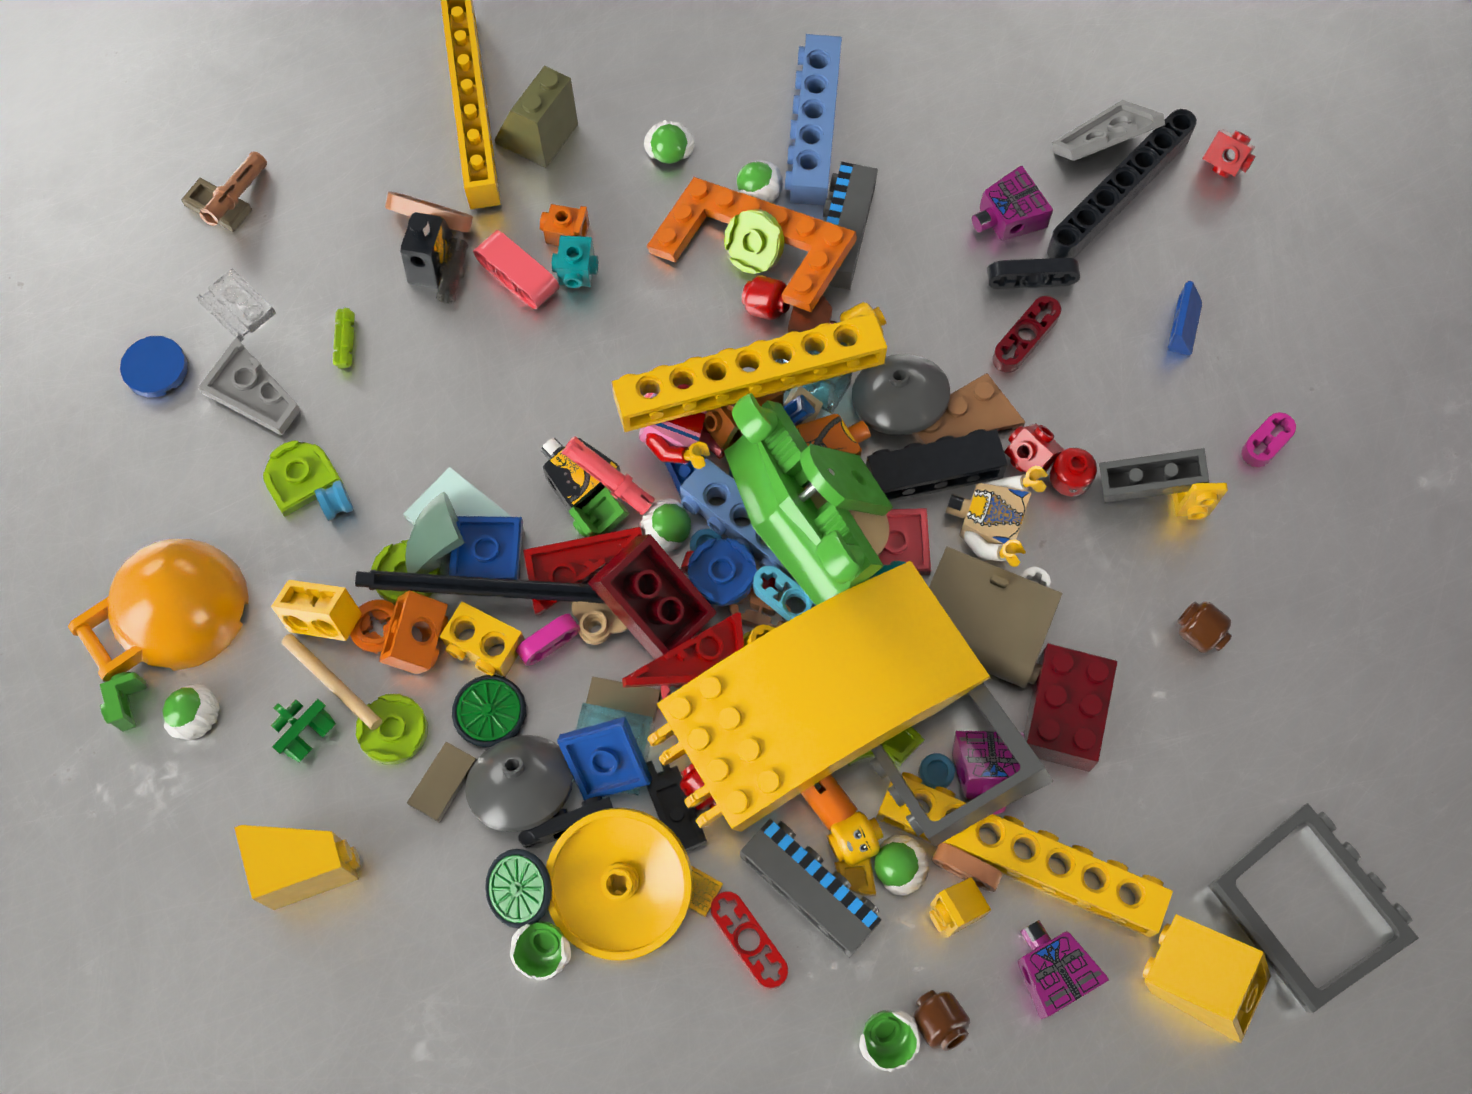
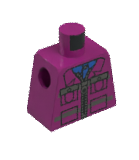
[972,166,1054,241]
[952,731,1025,814]
[1017,920,1109,1020]

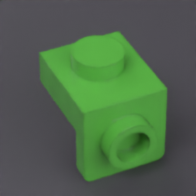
[569,487,630,537]
[100,672,148,732]

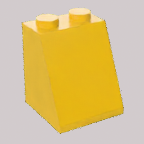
[234,825,361,910]
[1143,914,1271,1043]

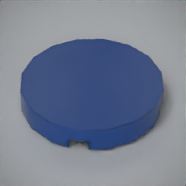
[120,336,188,397]
[687,538,757,606]

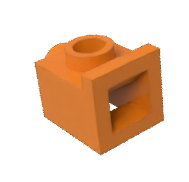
[540,204,590,246]

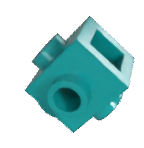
[552,235,599,288]

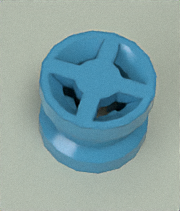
[314,480,354,521]

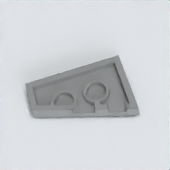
[1052,100,1165,161]
[198,337,301,436]

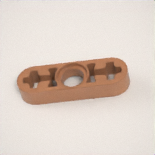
[385,192,473,232]

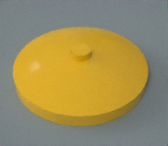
[546,808,693,960]

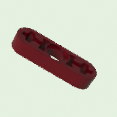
[992,296,1061,373]

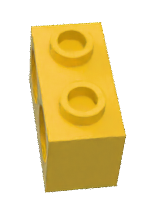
[271,580,362,641]
[440,601,525,677]

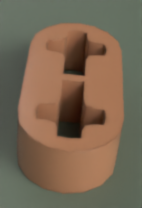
[729,591,791,628]
[931,843,1003,892]

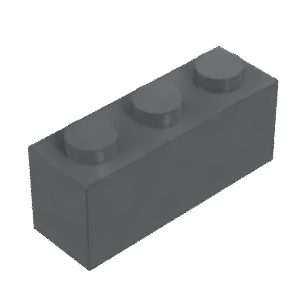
[1099,448,1209,503]

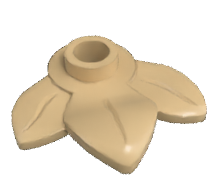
[572,601,628,645]

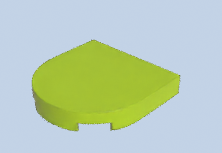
[263,441,344,517]

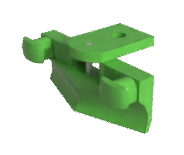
[724,393,893,605]

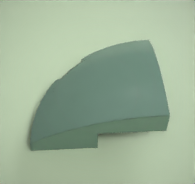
[405,492,465,574]

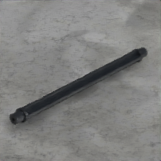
[355,570,606,604]

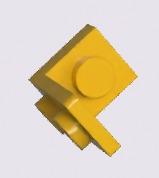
[1173,483,1228,520]

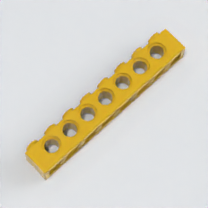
[441,0,501,210]
[612,313,887,432]
[876,772,1173,938]

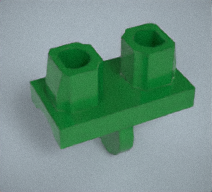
[270,699,336,763]

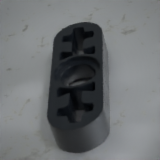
[987,258,1080,289]

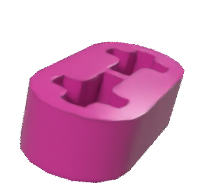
[1241,412,1296,467]
[516,613,580,666]

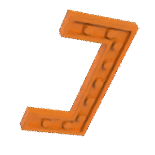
[647,177,857,312]

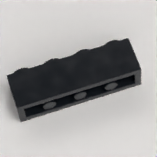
[866,429,1008,502]

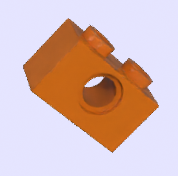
[379,590,448,675]

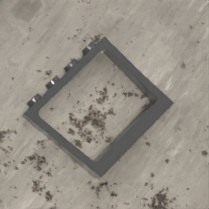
[870,683,1053,847]
[1208,803,1419,1013]

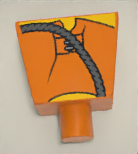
[796,414,871,457]

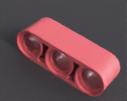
[473,230,560,309]

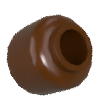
[1177,601,1232,653]
[913,990,970,1051]

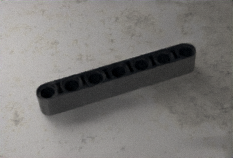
[1047,109,1197,258]

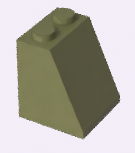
[494,65,578,168]

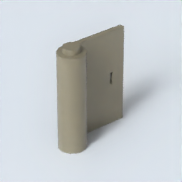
[929,546,1063,688]

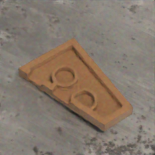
[912,373,1025,445]

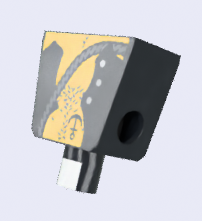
[400,212,454,288]
[541,438,620,519]

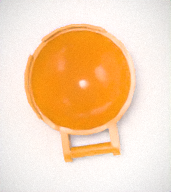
[68,539,249,682]

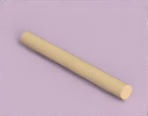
[282,634,382,730]

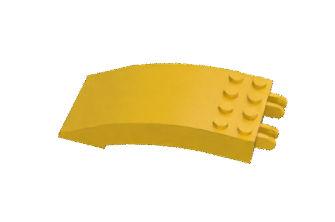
[647,561,990,832]

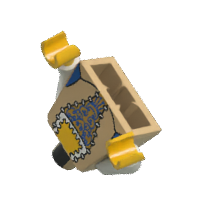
[945,466,1048,567]

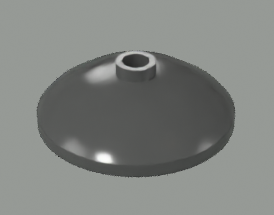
[852,354,950,435]
[465,735,573,832]

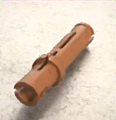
[199,151,267,226]

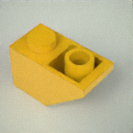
[929,877,991,937]

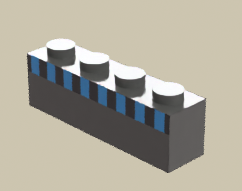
[823,161,878,290]
[740,818,882,958]

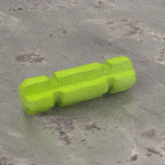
[333,308,355,369]

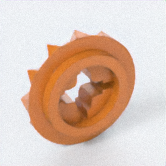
[350,600,395,654]

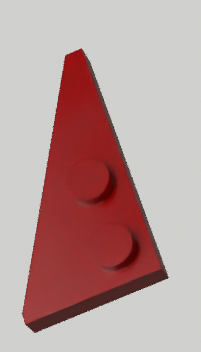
[523,527,642,616]
[622,612,744,688]

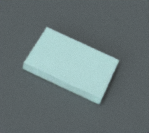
[403,467,524,555]

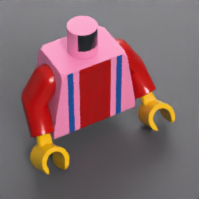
[639,376,723,469]

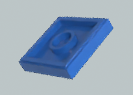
[449,516,523,580]
[557,716,652,801]

